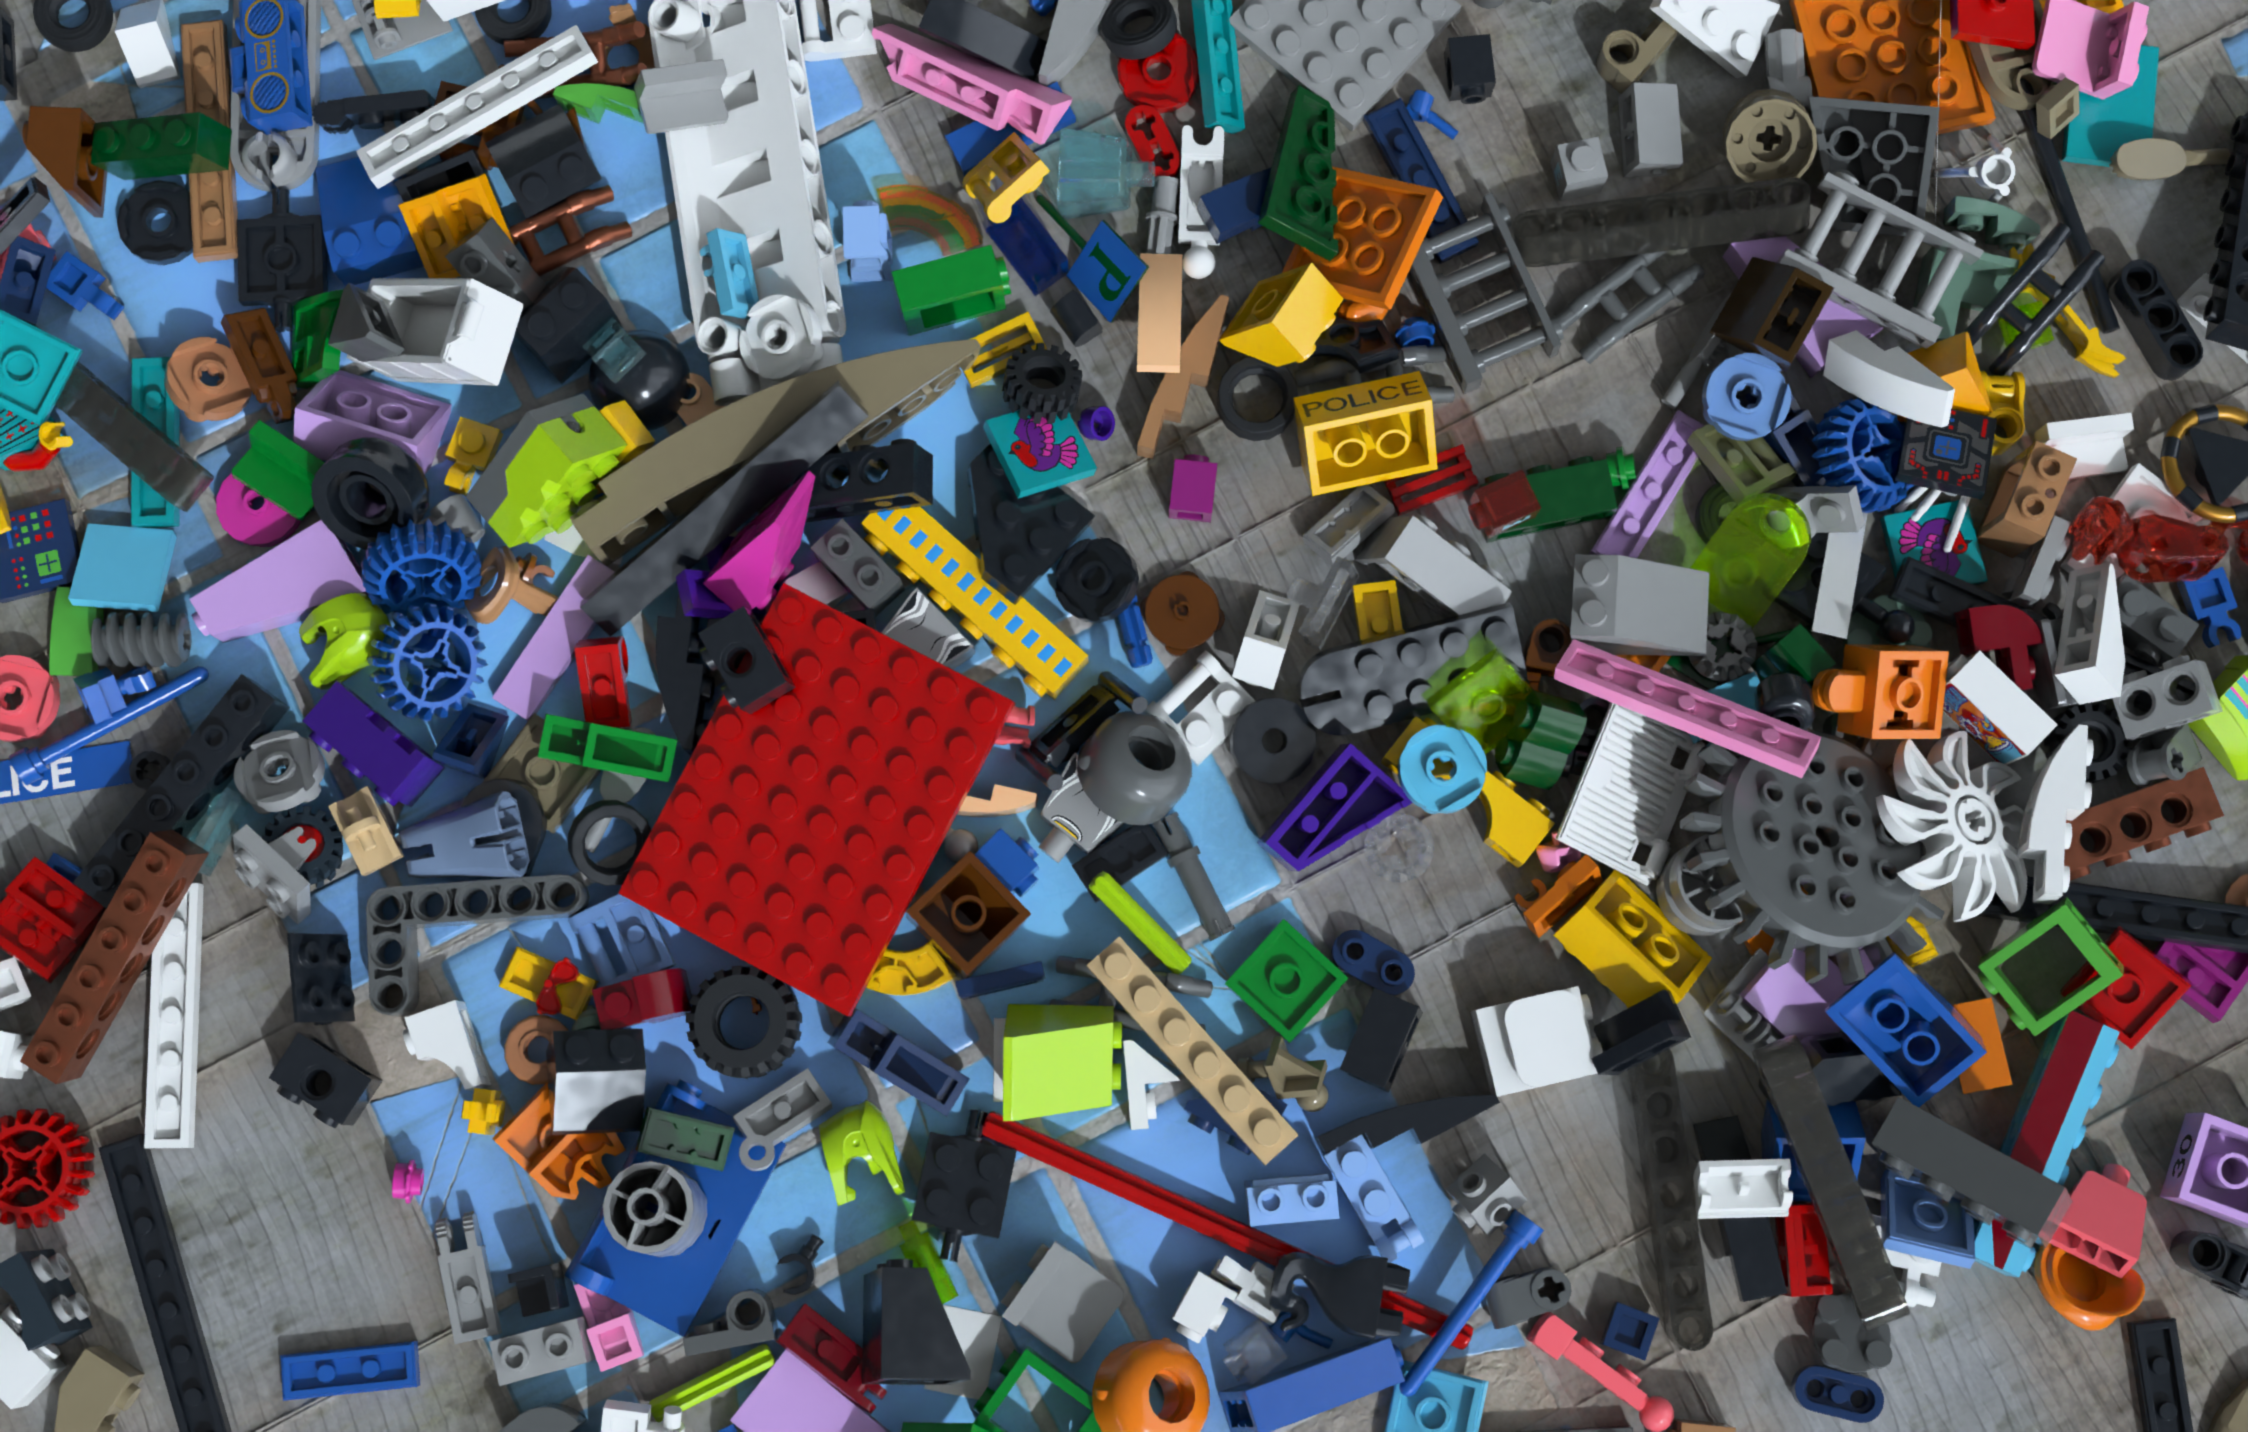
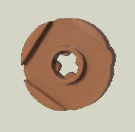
[164,337,252,422]

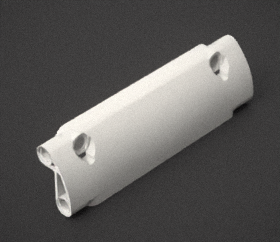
[648,0,846,406]

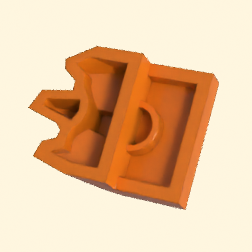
[492,1082,626,1200]

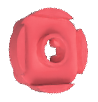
[0,655,60,743]

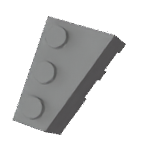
[1355,514,1512,619]

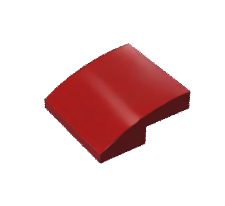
[0,856,106,984]

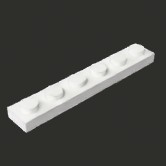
[356,25,598,189]
[144,883,204,1148]

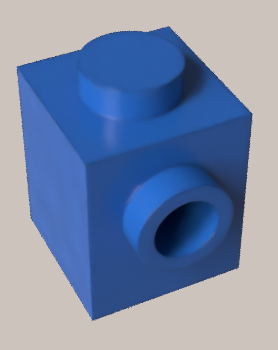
[974,828,1039,898]

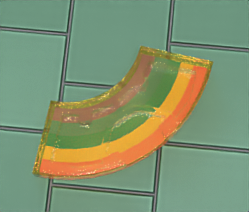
[876,185,983,257]

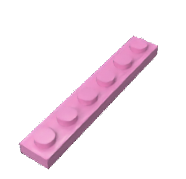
[1554,639,1821,779]

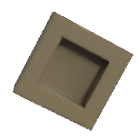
[2036,77,2080,139]

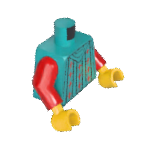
[0,407,73,472]

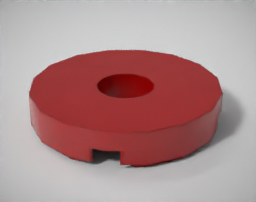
[1117,33,1200,113]

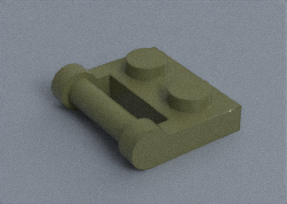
[1687,424,1797,506]

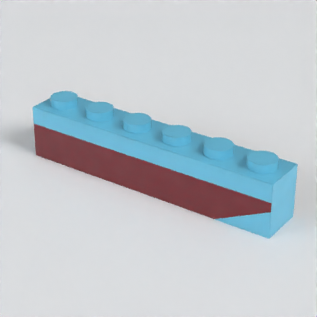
[1974,1011,2120,1277]

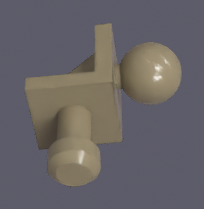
[1236,1036,1328,1112]

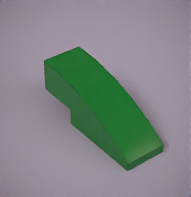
[537,714,678,782]

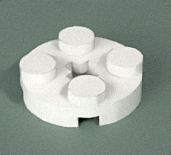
[739,294,824,382]

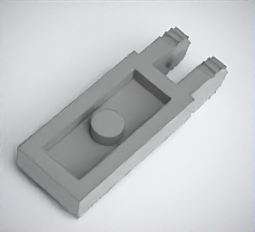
[435,1211,502,1344]

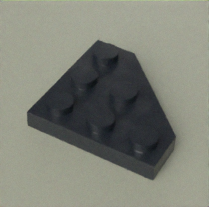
[967,443,1095,605]

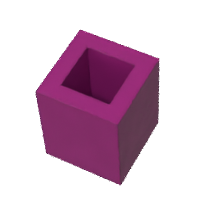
[1169,454,1218,523]

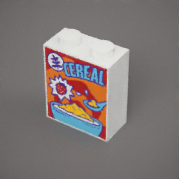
[1943,650,2058,765]

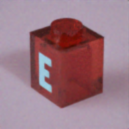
[1468,469,1541,539]

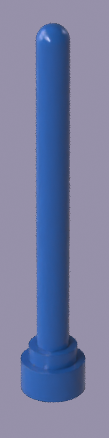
[9,666,209,786]
[1399,1209,1544,1397]

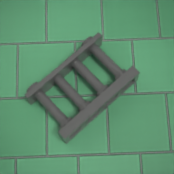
[1409,192,1564,394]

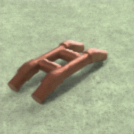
[504,21,648,99]
[509,185,632,277]

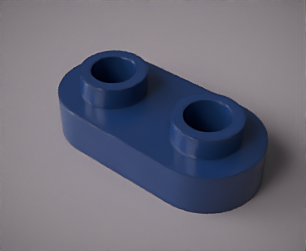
[1331,930,1415,996]
[1791,1365,1884,1423]

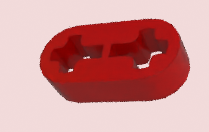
[1125,105,1181,181]

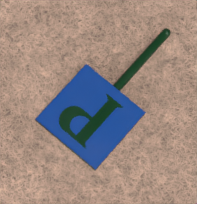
[1036,195,1149,323]

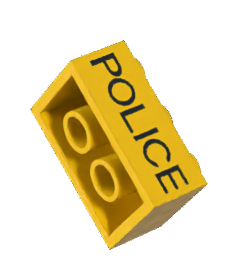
[1293,371,1438,496]

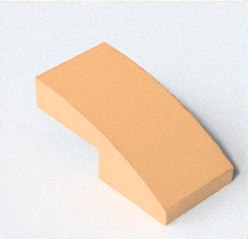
[957,784,1038,817]

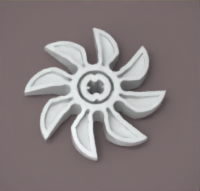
[1876,731,2027,922]

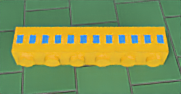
[861,506,1089,700]

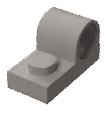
[1763,485,1865,548]

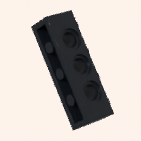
[758,439,933,523]

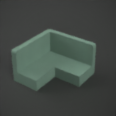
[1913,247,2019,343]

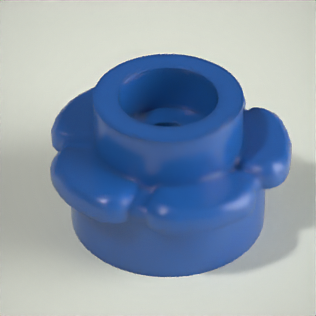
[1395,317,1436,348]

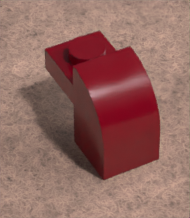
[1954,605,2044,691]
[592,968,692,1030]

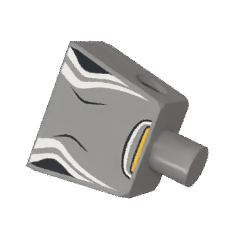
[881,588,975,670]
[1038,753,1125,863]

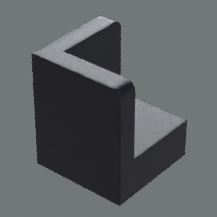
[507,1262,570,1317]

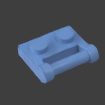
[568,894,676,988]

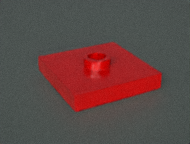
[1950,0,2035,50]
[2060,926,2192,1050]

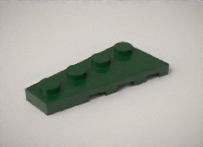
[1258,85,1339,261]

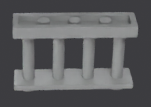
[1777,172,1984,349]

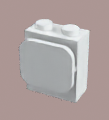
[1470,986,1603,1097]

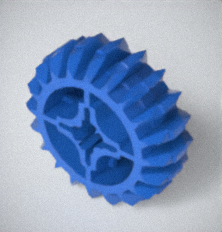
[1811,398,1915,513]
[361,518,482,616]
[367,603,488,721]

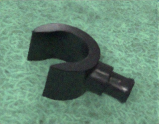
[777,1234,824,1295]

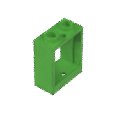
[1978,897,2124,1036]

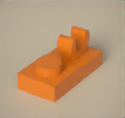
[1514,854,1603,938]

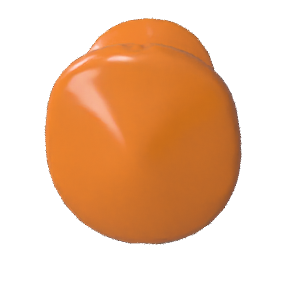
[2034,1243,2145,1331]

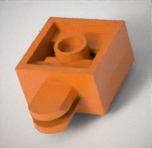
[1812,644,1949,739]

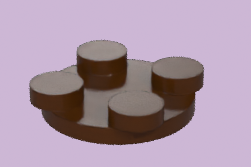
[1140,571,1225,657]

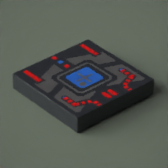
[1895,409,1997,500]

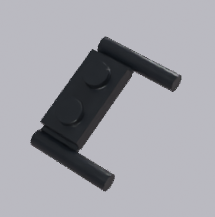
[1015,671,1148,791]

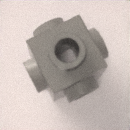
[1446,1153,1527,1237]

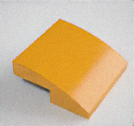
[398,173,514,278]

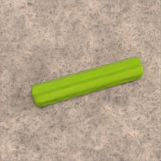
[1088,871,1192,974]
[649,1344,775,1422]

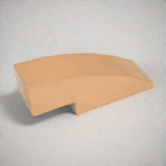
[1137,253,1183,373]

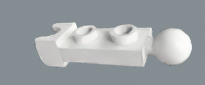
[1178,125,1224,279]

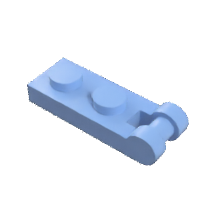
[1323,1134,1425,1263]

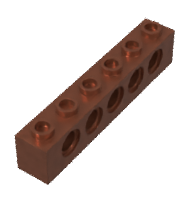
[20,830,209,1084]

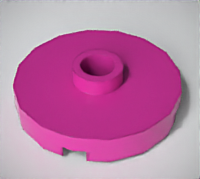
[216,473,301,547]

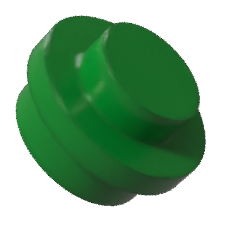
[1606,446,1637,489]

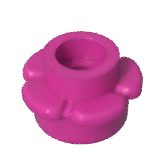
[392,1159,424,1204]

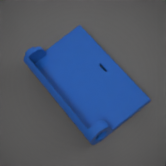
[564,1079,787,1337]

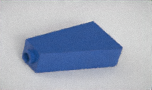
[1218,1337,1405,1432]

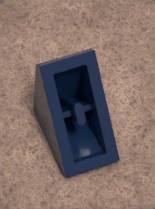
[432,703,509,779]

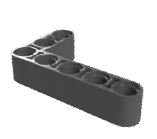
[366,874,590,1017]

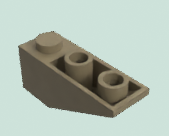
[54,1345,144,1432]

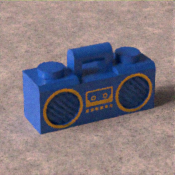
[229,0,313,135]

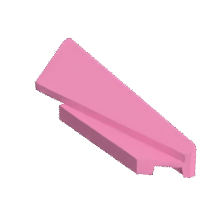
[872,24,1073,145]

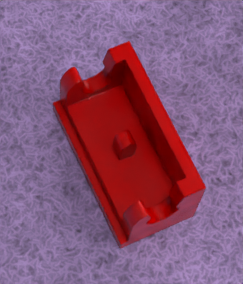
[1775,1203,1833,1297]

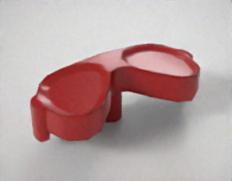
[536,957,580,1015]

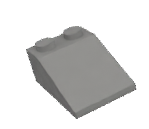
[1570,554,1710,656]

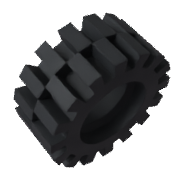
[1002,343,1083,424]
[2044,702,2133,783]

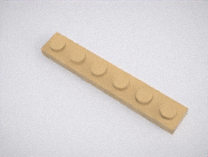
[1087,936,1298,1166]

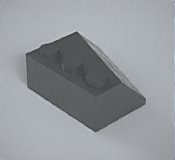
[1808,96,1940,236]

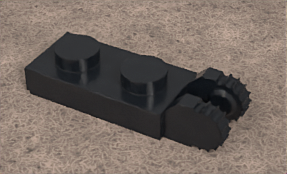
[312,90,436,135]

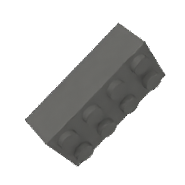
[1872,1097,2073,1249]

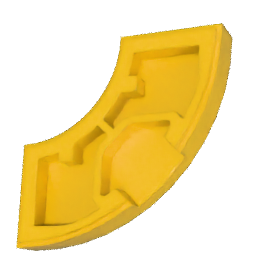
[866,942,957,996]

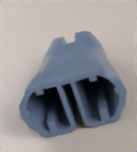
[399,791,530,878]

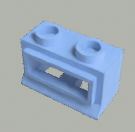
[842,200,894,282]
[1244,1173,1340,1226]

